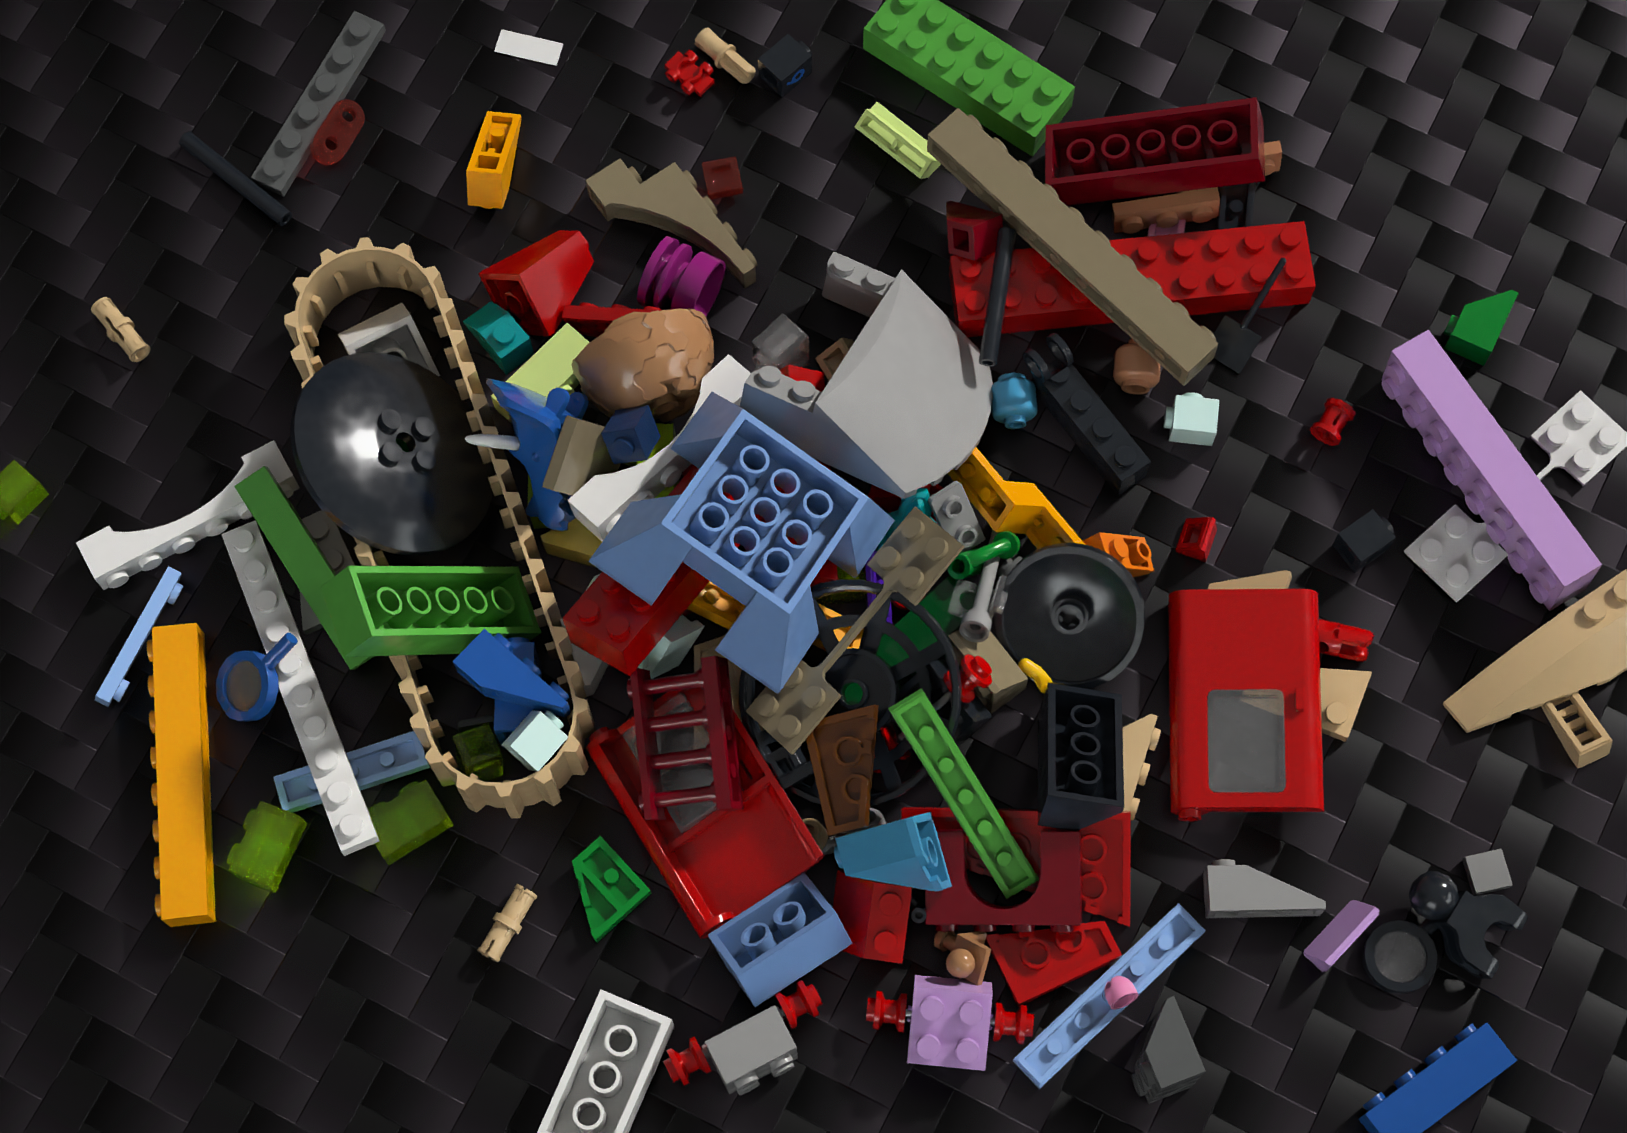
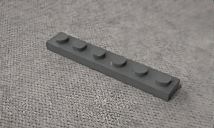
[251,11,386,197]

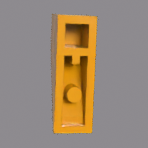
[466,111,521,209]

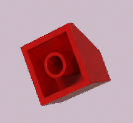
[833,870,912,964]

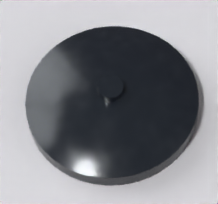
[994,543,1145,689]

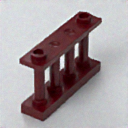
[627,656,744,821]

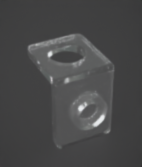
[948,575,1008,619]

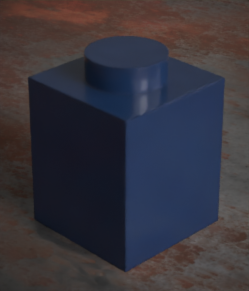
[601,405,661,464]

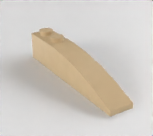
[1443,569,1627,733]

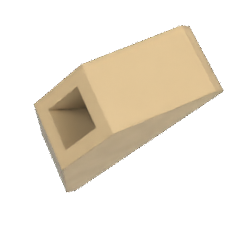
[1123,714,1161,821]

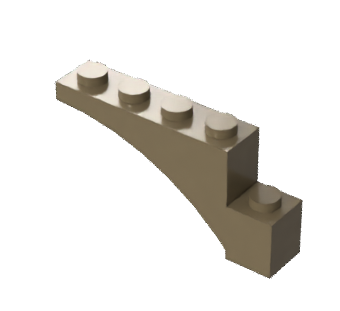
[585,159,758,289]

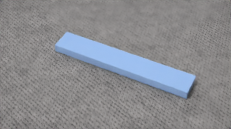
[1013,903,1206,1090]

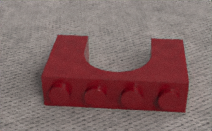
[925,829,1082,932]

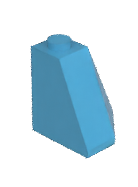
[834,812,952,892]

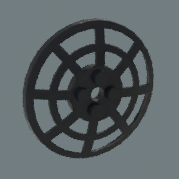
[739,579,962,806]

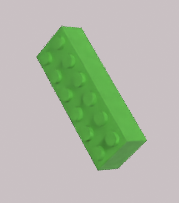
[863,0,1075,157]
[321,566,542,657]

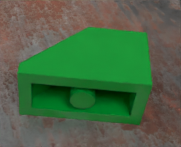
[1443,290,1518,366]

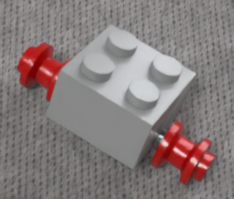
[663,980,823,1095]

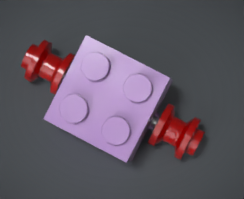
[866,975,1034,1071]

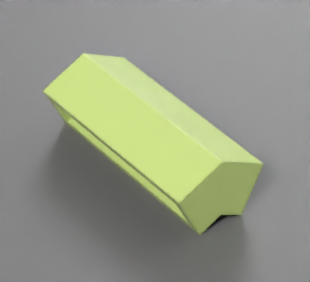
[854,102,941,179]

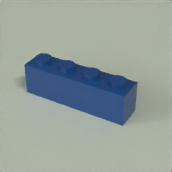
[1358,1023,1517,1133]

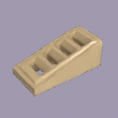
[1541,693,1613,768]

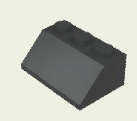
[1131,996,1206,1104]

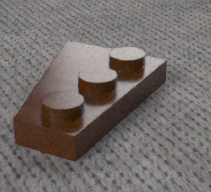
[806,705,879,836]

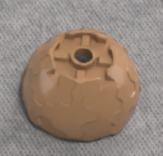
[571,308,714,423]

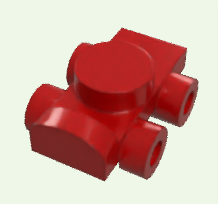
[665,49,714,97]

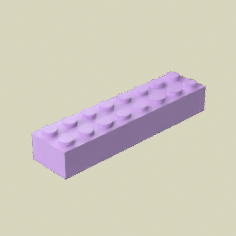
[1381,330,1602,611]

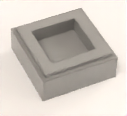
[1462,848,1513,896]

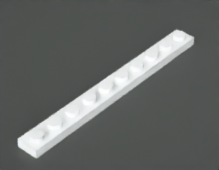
[221,520,380,856]

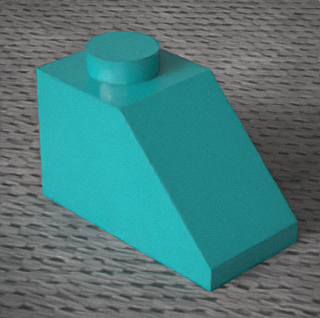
[463,301,534,375]

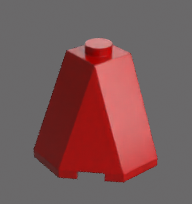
[478,230,594,336]

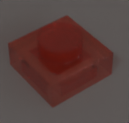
[702,156,743,200]

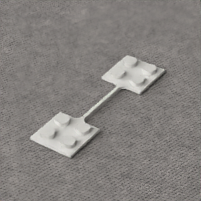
[1404,390,1627,603]

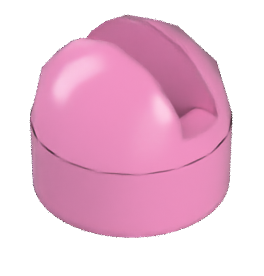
[1104,976,1139,1010]

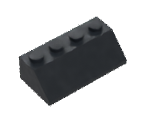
[1038,683,1124,831]

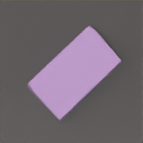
[1303,900,1380,972]

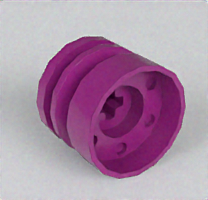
[637,236,726,317]

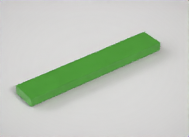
[234,466,374,670]
[888,688,1039,899]

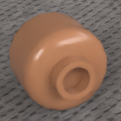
[1113,339,1161,394]

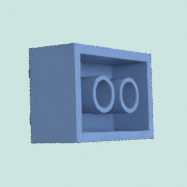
[708,872,853,1007]

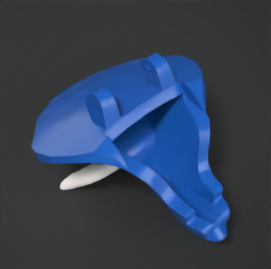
[465,378,589,531]

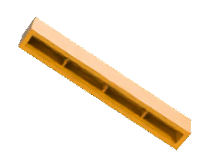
[147,623,216,927]

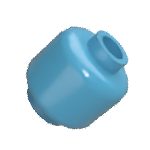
[991,373,1038,429]

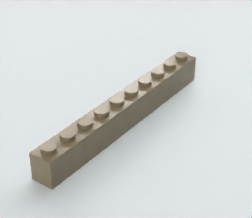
[927,108,1218,386]

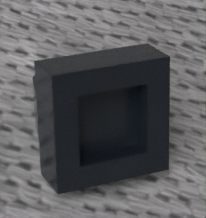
[765,742,814,790]

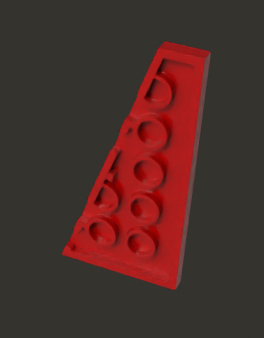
[901,807,1131,927]

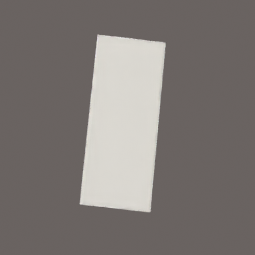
[494,29,563,66]

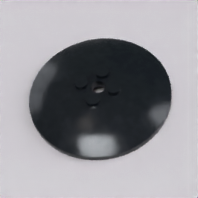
[290,352,495,556]

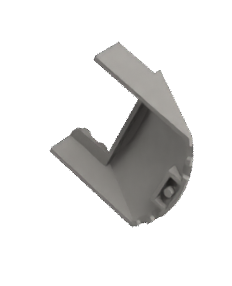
[739,252,993,499]

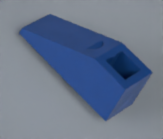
[452,628,571,718]

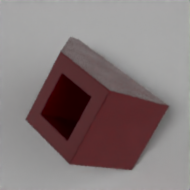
[946,200,1003,261]

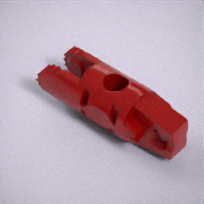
[1319,619,1374,662]

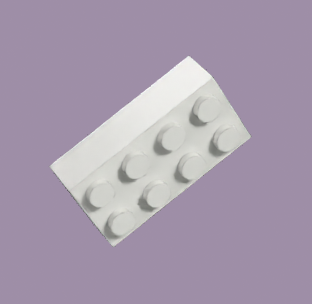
[537,989,675,1133]

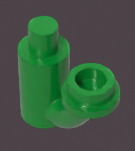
[947,531,1020,580]

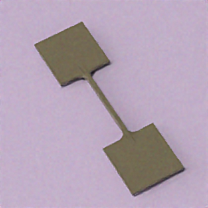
[746,506,965,755]

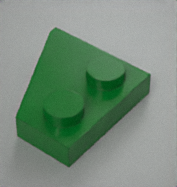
[572,836,652,942]

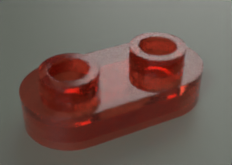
[310,99,365,165]

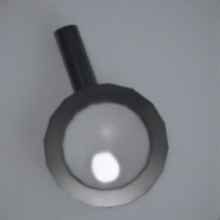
[1362,918,1438,995]

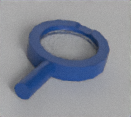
[216,633,298,722]

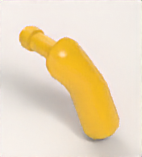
[1018,658,1053,694]

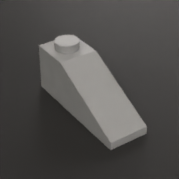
[1203,859,1326,918]

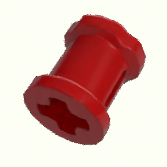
[1310,398,1356,446]

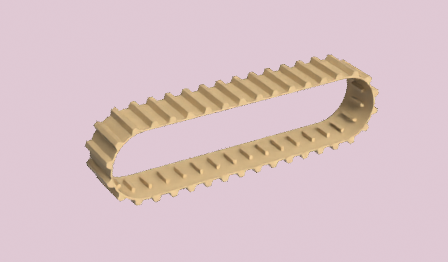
[284,237,596,819]

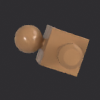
[934,931,991,986]

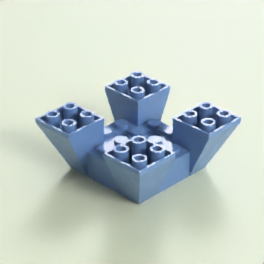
[588,392,895,694]

